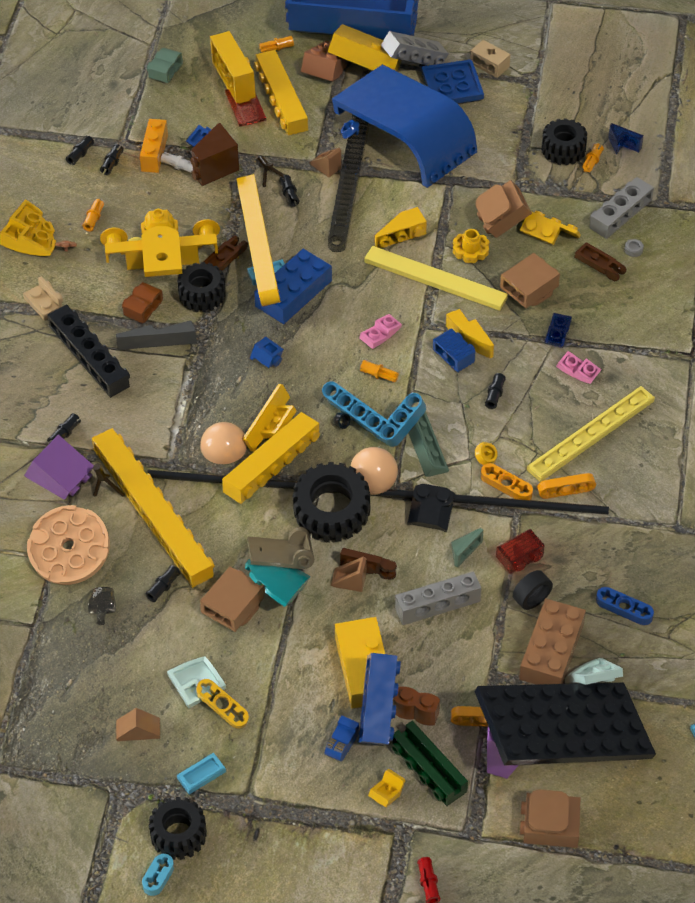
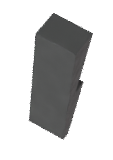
[116,320,197,350]

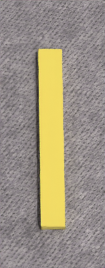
[364,246,508,311]
[527,386,655,482]

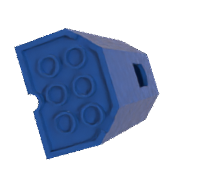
[285,0,419,40]

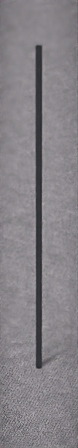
[147,470,609,515]

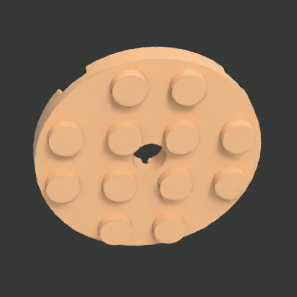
[27,505,110,585]

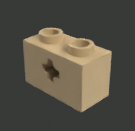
[470,40,511,78]

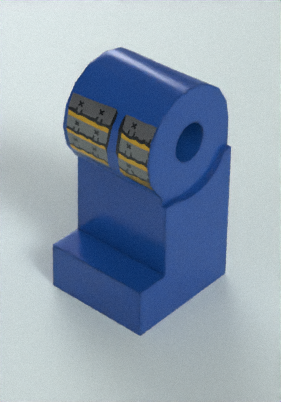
[325,715,359,761]

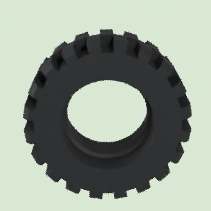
[293,462,371,542]

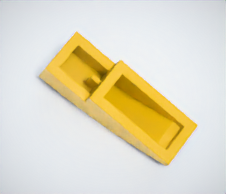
[446,309,494,358]

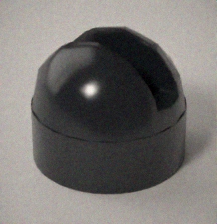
[333,412,351,429]

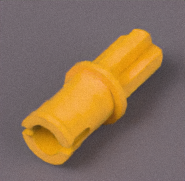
[259,36,294,53]
[582,143,604,173]
[82,199,104,232]
[360,360,399,382]

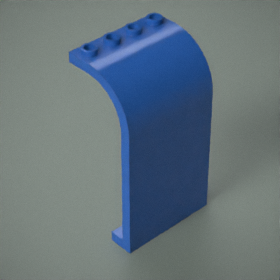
[332,64,477,188]

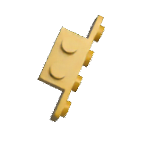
[520,211,581,246]
[243,384,297,452]

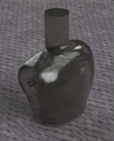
[88,587,116,625]

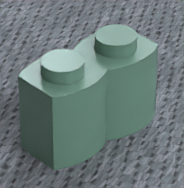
[147,48,183,83]

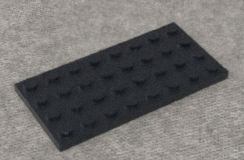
[474,682,656,766]

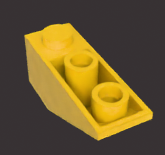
[375,207,427,248]

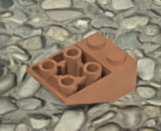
[301,41,349,81]

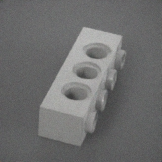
[381,31,449,65]
[590,177,654,239]
[395,571,481,625]

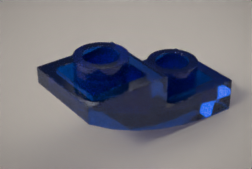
[545,313,572,348]

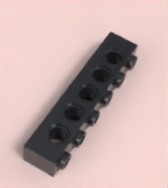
[47,304,130,398]

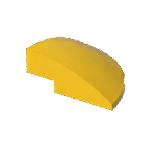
[0,199,56,256]

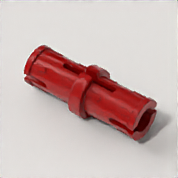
[417,857,441,903]

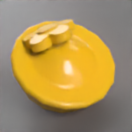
[475,442,498,465]

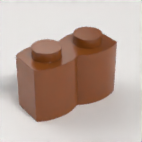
[122,282,163,323]
[394,687,440,726]

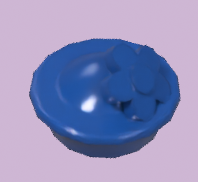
[340,120,359,139]

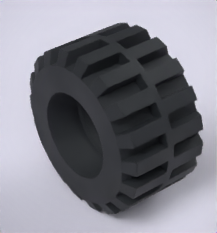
[542,118,588,165]
[177,262,226,312]
[149,797,207,860]

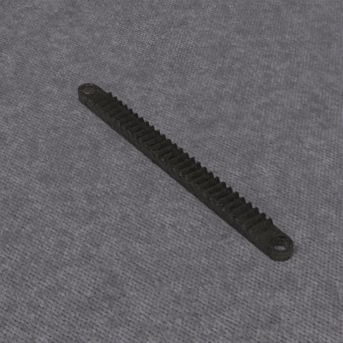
[328,70,373,252]

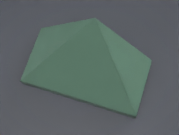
[451,528,484,568]

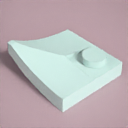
[167,656,226,709]
[564,658,623,685]

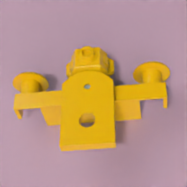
[100,208,220,277]

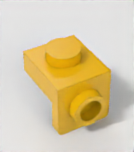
[368,769,405,807]

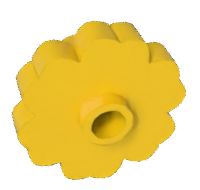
[453,229,490,263]

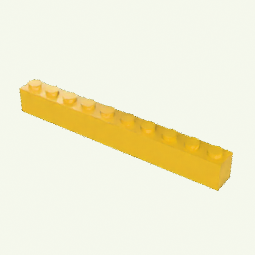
[92,428,215,588]

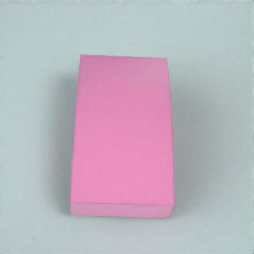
[359,314,402,349]
[556,351,601,384]

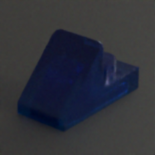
[608,123,644,154]

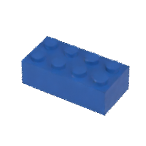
[254,248,332,324]
[358,653,401,746]

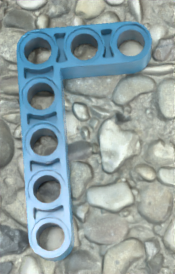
[322,381,426,447]

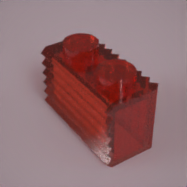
[496,529,545,574]

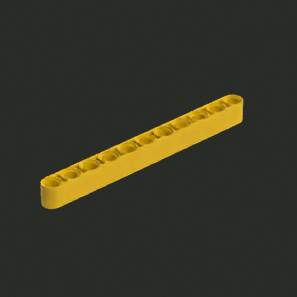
[236,174,281,307]

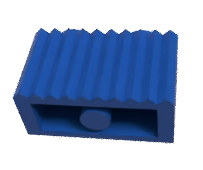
[433,328,476,373]

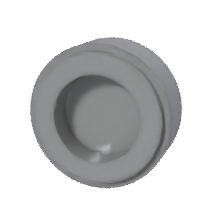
[625,239,644,257]

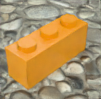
[140,119,168,173]

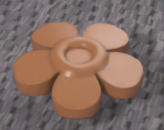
[55,241,77,251]

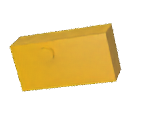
[328,24,402,71]
[210,31,256,104]
[335,617,394,709]

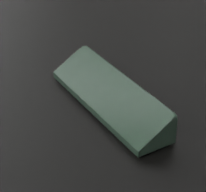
[403,411,449,477]

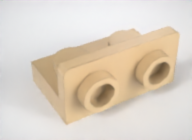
[23,276,63,320]

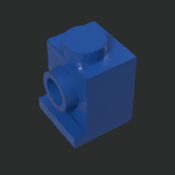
[250,337,284,368]

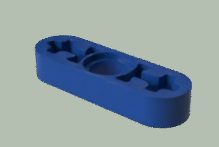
[596,587,654,625]

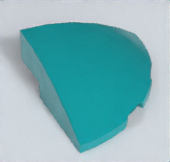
[245,559,311,607]

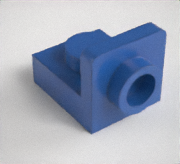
[186,125,211,147]

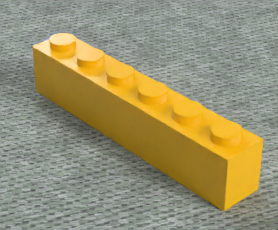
[254,50,308,135]
[222,412,320,504]

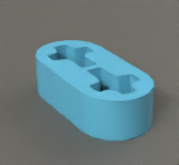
[142,854,174,896]

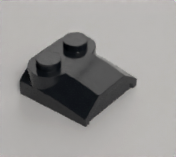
[407,484,455,532]

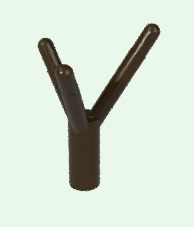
[257,156,285,187]
[93,463,125,497]

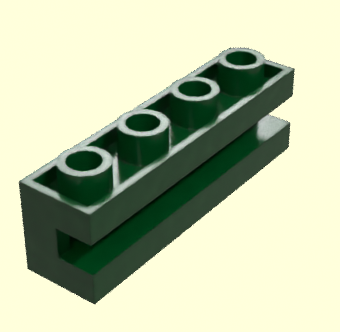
[391,720,468,806]

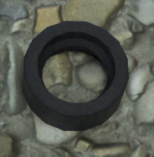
[512,570,553,610]

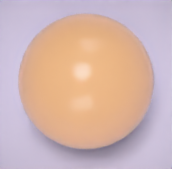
[200,422,247,464]
[350,447,398,495]

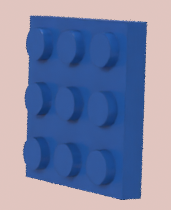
[421,59,484,103]

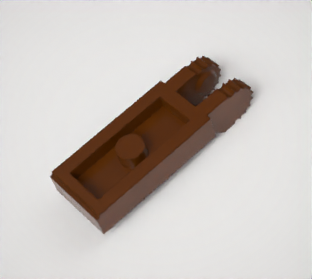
[203,235,248,271]
[574,242,627,282]
[340,548,397,580]

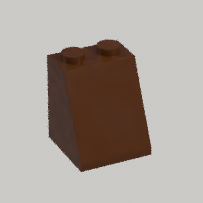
[190,123,239,186]

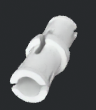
[161,152,193,173]

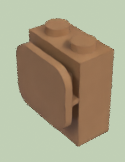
[476,180,532,238]
[500,253,560,308]
[200,566,265,632]
[520,789,581,848]

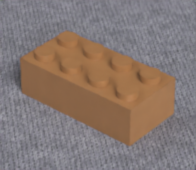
[519,598,586,684]

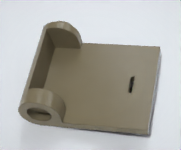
[247,527,315,569]

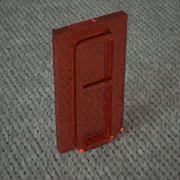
[225,89,266,127]

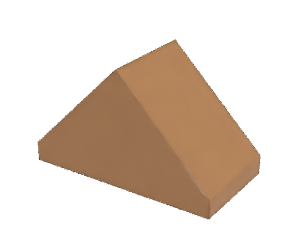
[309,147,341,177]
[331,556,367,592]
[116,708,160,741]

